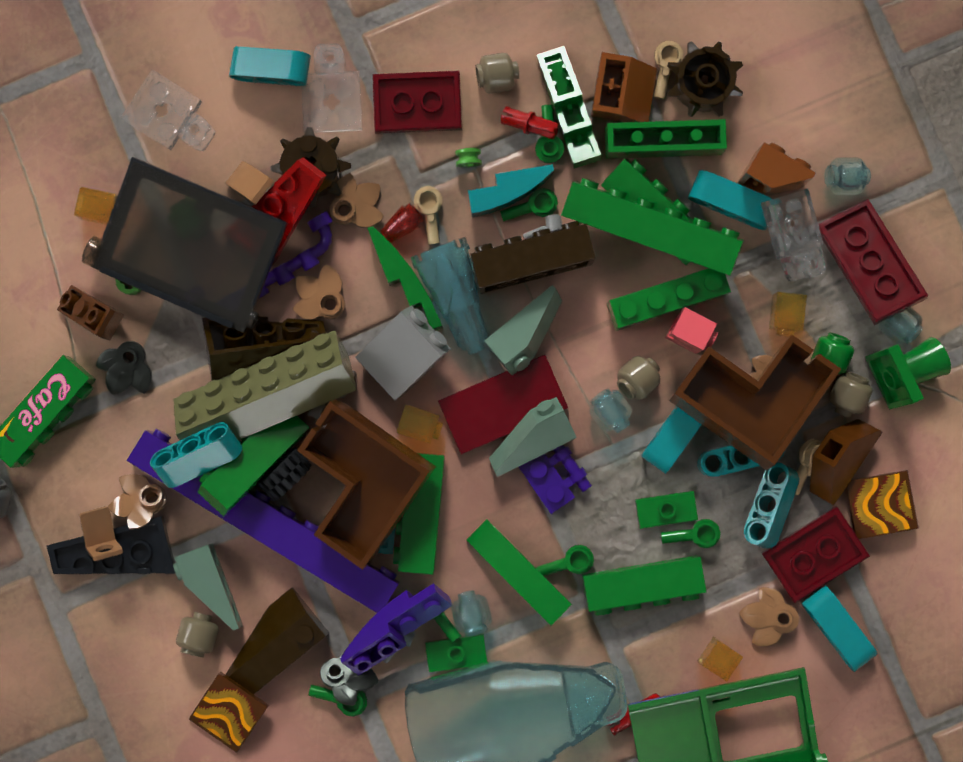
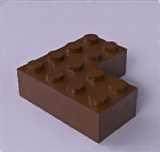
[669,334,841,470]
[297,398,436,570]

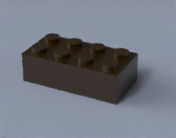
[470,221,596,294]

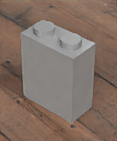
[355,305,451,401]

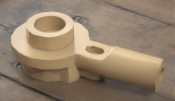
[653,41,683,100]
[414,186,442,245]
[795,439,821,496]

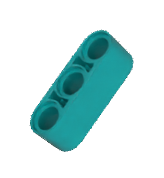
[229,46,311,86]
[688,170,777,230]
[641,406,702,474]
[150,422,242,488]
[697,445,785,477]
[744,462,799,549]
[801,585,878,672]

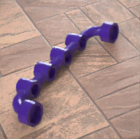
[184,211,333,312]

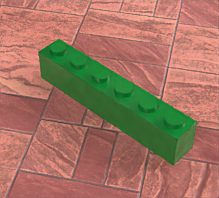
[561,178,744,275]

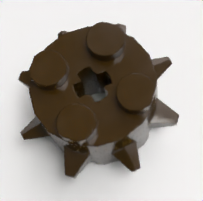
[667,41,743,117]
[271,127,351,208]

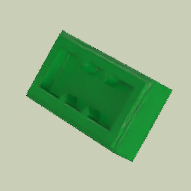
[635,491,698,529]
[425,634,488,672]

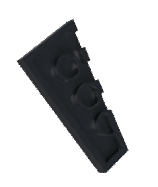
[46,516,175,574]

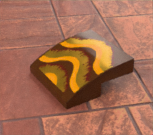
[847,470,919,539]
[189,672,269,753]

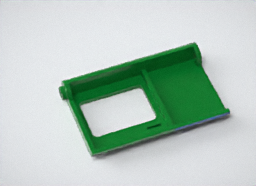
[628,667,828,762]

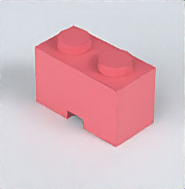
[665,307,718,354]

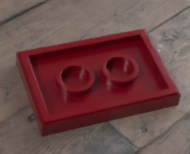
[372,71,462,134]
[762,506,870,604]

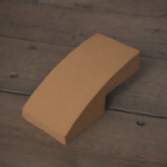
[225,161,274,205]

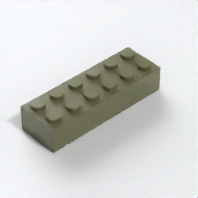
[173,330,357,440]

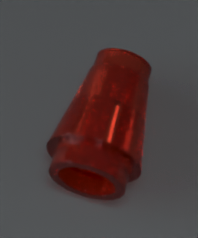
[380,202,424,243]

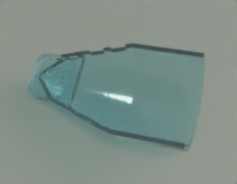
[405,660,628,762]

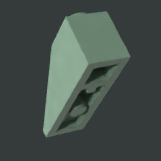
[484,285,562,375]
[489,397,577,477]
[173,543,243,630]

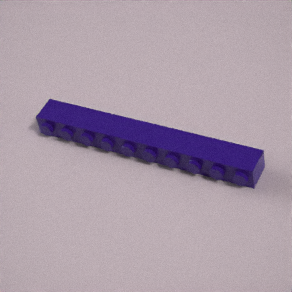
[126,428,400,613]

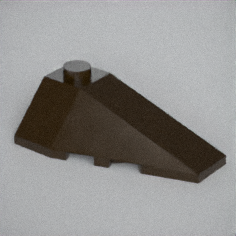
[202,316,326,380]
[225,587,329,694]

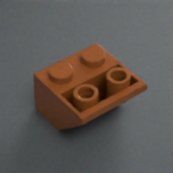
[590,52,657,123]
[737,142,816,196]

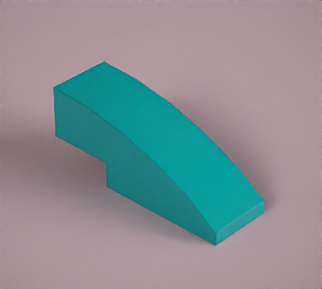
[468,164,554,218]

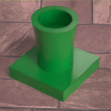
[865,337,951,410]

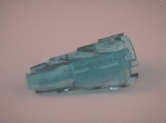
[410,237,488,355]

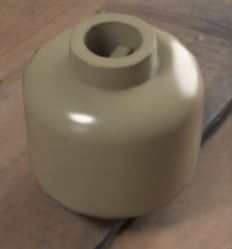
[475,53,519,93]
[617,356,661,399]
[829,372,873,418]
[176,612,219,657]

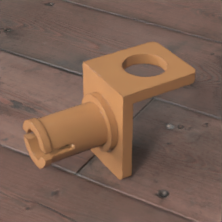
[79,506,123,561]

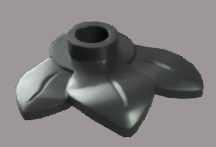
[96,341,152,395]
[320,651,379,706]

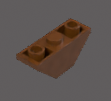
[57,285,124,340]
[809,419,883,506]

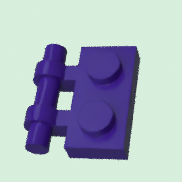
[519,445,592,514]

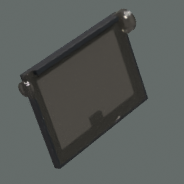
[82,157,288,333]

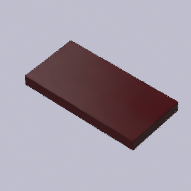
[816,199,929,325]
[438,355,568,454]

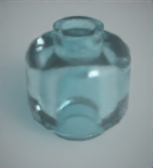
[824,157,871,195]
[879,307,924,345]
[589,388,633,433]
[450,590,492,637]

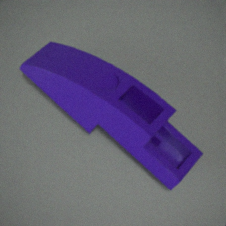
[340,583,452,676]

